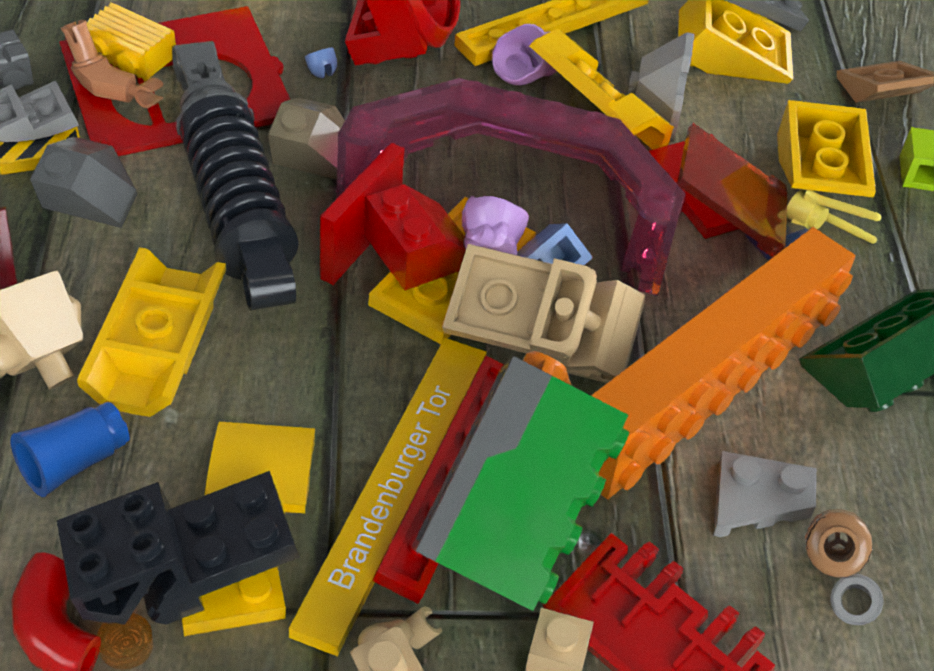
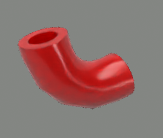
[11,552,101,671]

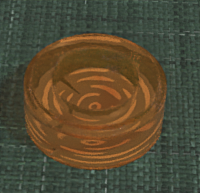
[97,613,154,670]

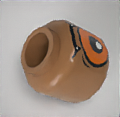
[805,509,873,577]

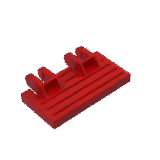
[543,533,775,671]

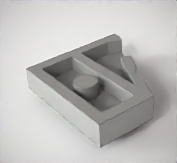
[713,451,817,537]

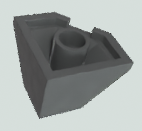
[30,137,137,228]

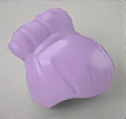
[492,24,557,85]
[462,196,529,255]

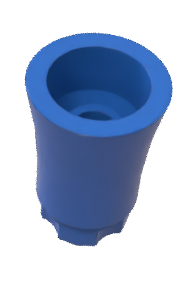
[10,402,130,497]

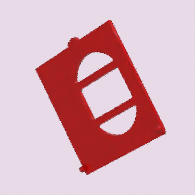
[59,6,291,157]

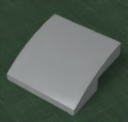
[0,80,79,142]

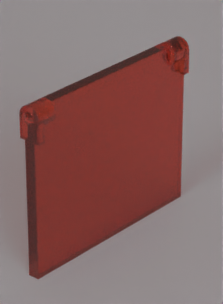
[677,123,788,257]

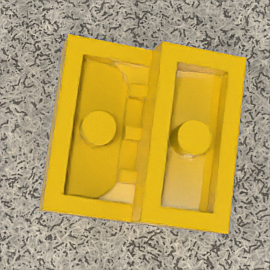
[204,422,315,514]

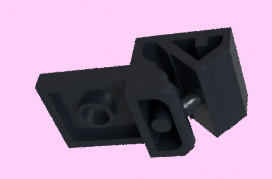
[56,471,300,625]

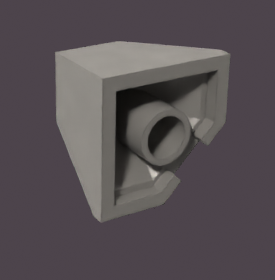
[628,33,694,142]

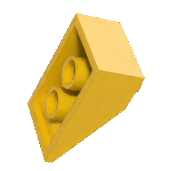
[678,0,793,84]
[777,100,876,198]

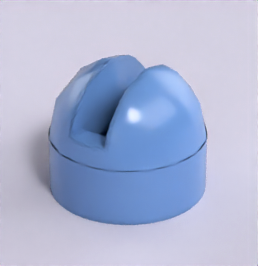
[304,47,337,78]

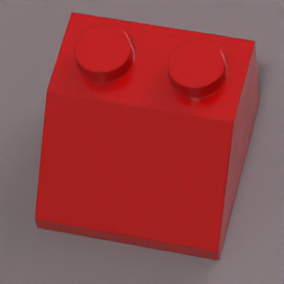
[364,184,466,291]

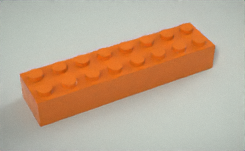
[591,227,856,500]

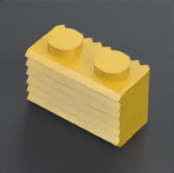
[87,2,176,81]

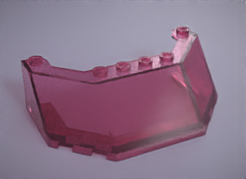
[336,78,686,296]

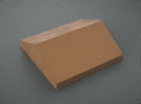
[837,61,934,103]

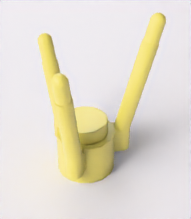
[785,190,881,244]

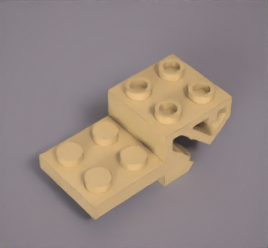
[442,244,644,383]

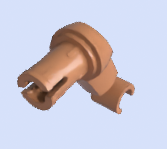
[61,20,163,108]

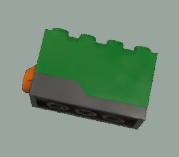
[411,351,629,611]

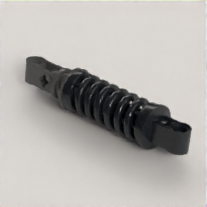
[172,41,299,311]

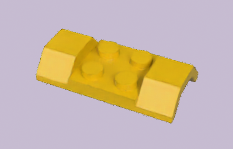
[529,28,674,150]
[77,247,226,417]

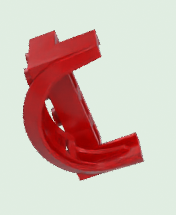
[345,0,460,66]

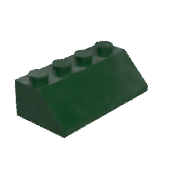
[799,289,934,412]

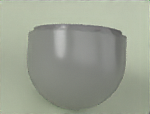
[830,574,884,625]

